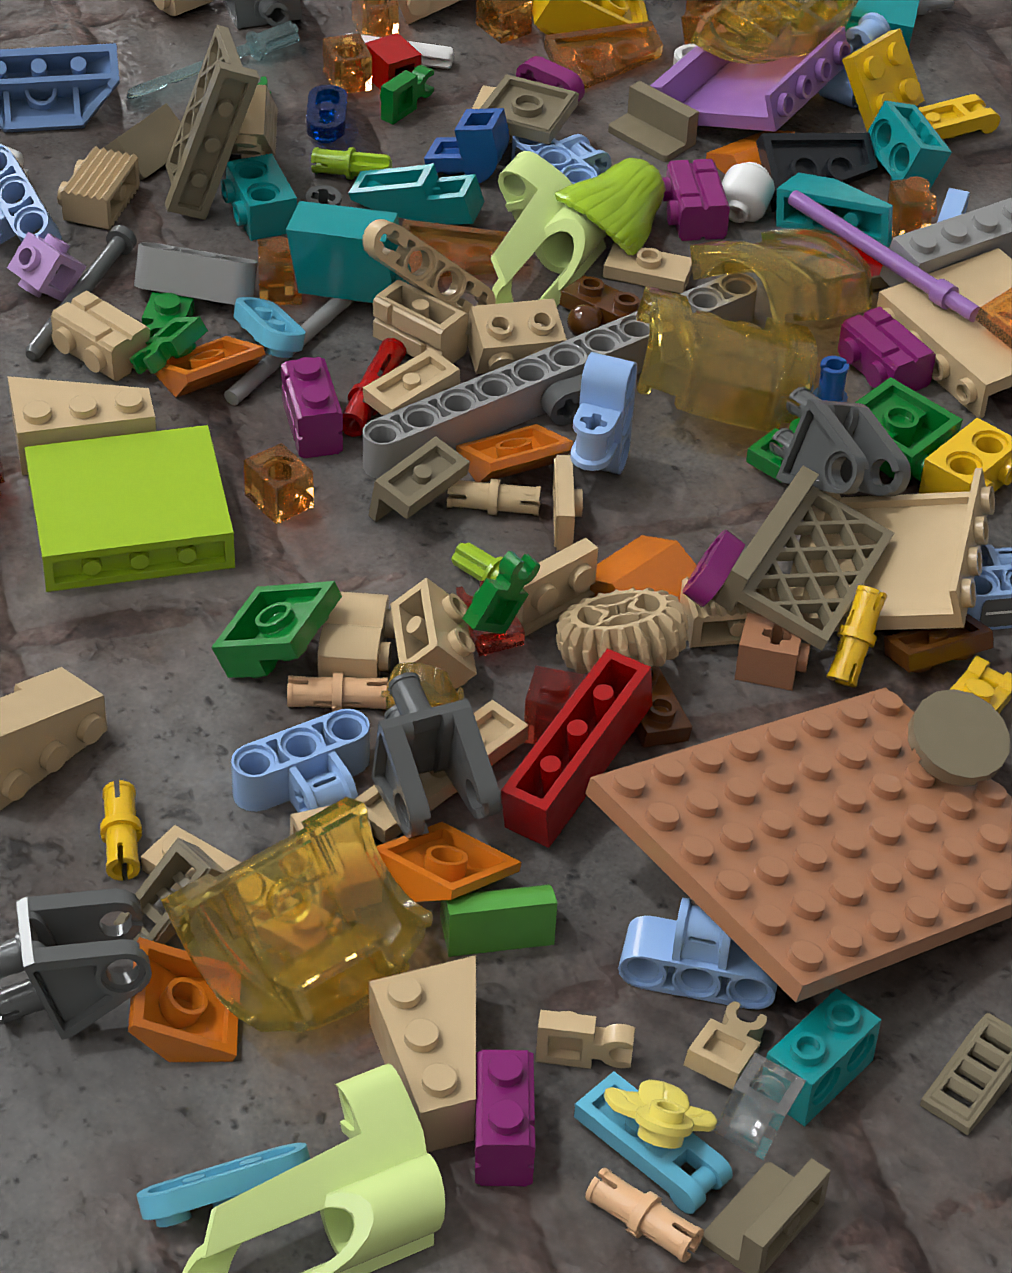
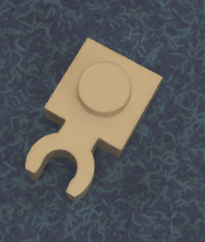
[684,1001,767,1090]
[536,1010,635,1069]

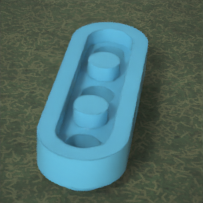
[233,297,305,358]
[136,1143,310,1227]

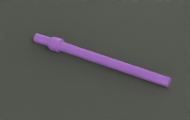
[788,190,981,322]

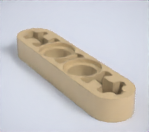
[363,219,496,315]

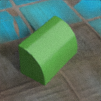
[440,884,557,957]

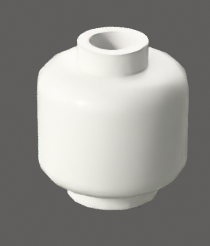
[722,162,775,223]

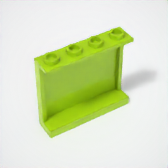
[24,425,235,592]

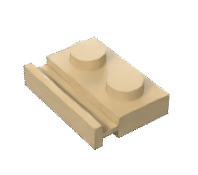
[509,538,598,638]

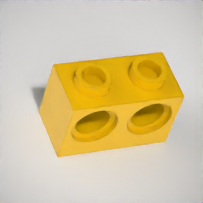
[919,418,1012,494]

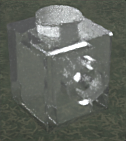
[713,1052,806,1160]

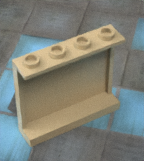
[877,248,1012,419]
[789,468,995,631]

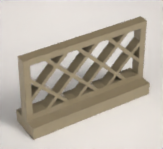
[165,25,260,220]
[715,465,894,651]

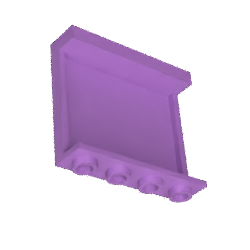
[650,20,851,131]

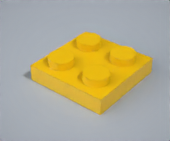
[842,29,925,132]

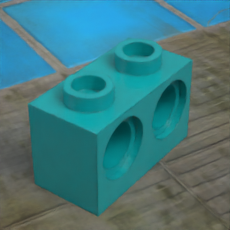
[868,101,952,191]
[221,153,297,241]
[760,989,882,1127]

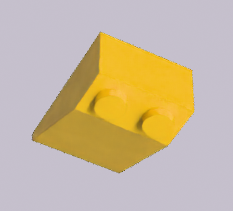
[530,0,652,41]

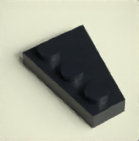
[756,132,878,212]

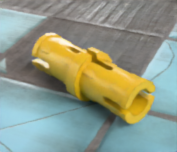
[827,585,887,687]
[100,780,142,881]

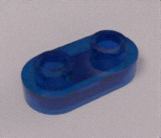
[306,84,348,143]

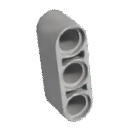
[134,242,258,305]

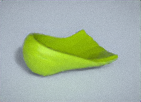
[555,158,665,256]

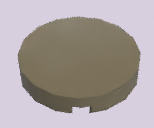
[908,689,1010,787]

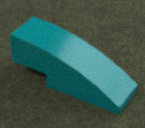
[348,164,485,225]

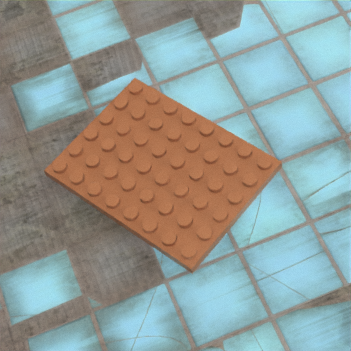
[585,687,1012,1002]

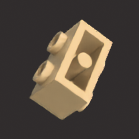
[465,299,567,374]
[390,577,477,700]

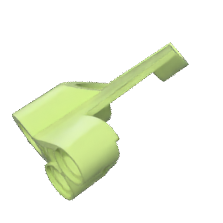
[490,151,607,306]
[182,1063,445,1273]

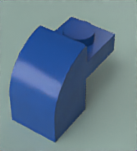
[424,108,509,183]

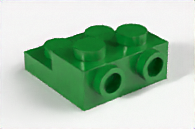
[855,377,963,481]
[211,581,342,678]

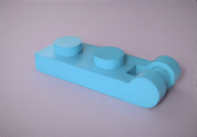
[574,1071,733,1214]

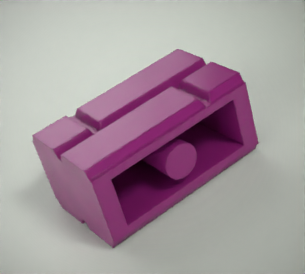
[662,159,730,241]
[837,306,936,391]
[281,357,343,459]
[475,1050,535,1187]

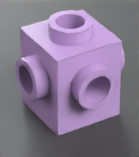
[7,231,86,301]

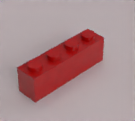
[501,648,653,848]

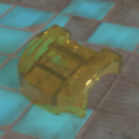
[690,0,858,64]
[690,228,873,326]
[635,286,818,432]
[161,797,433,1033]

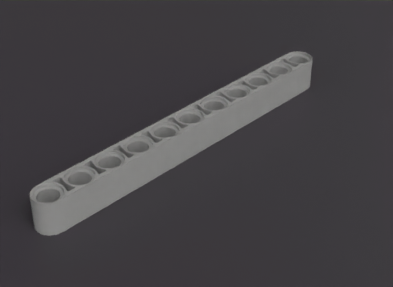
[363,273,758,479]

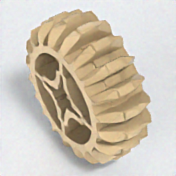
[556,587,689,674]

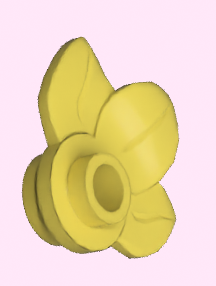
[604,1080,717,1149]

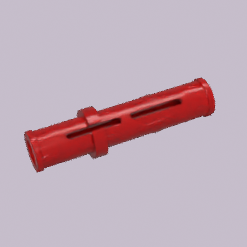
[342,338,407,437]

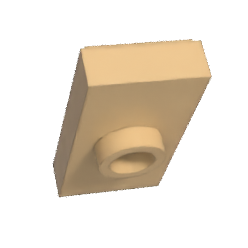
[603,242,694,293]
[552,455,583,551]

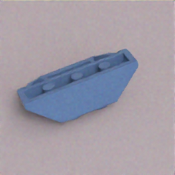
[0,43,120,133]

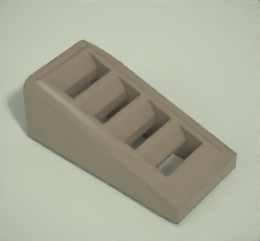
[113,838,230,944]
[920,1013,1012,1136]

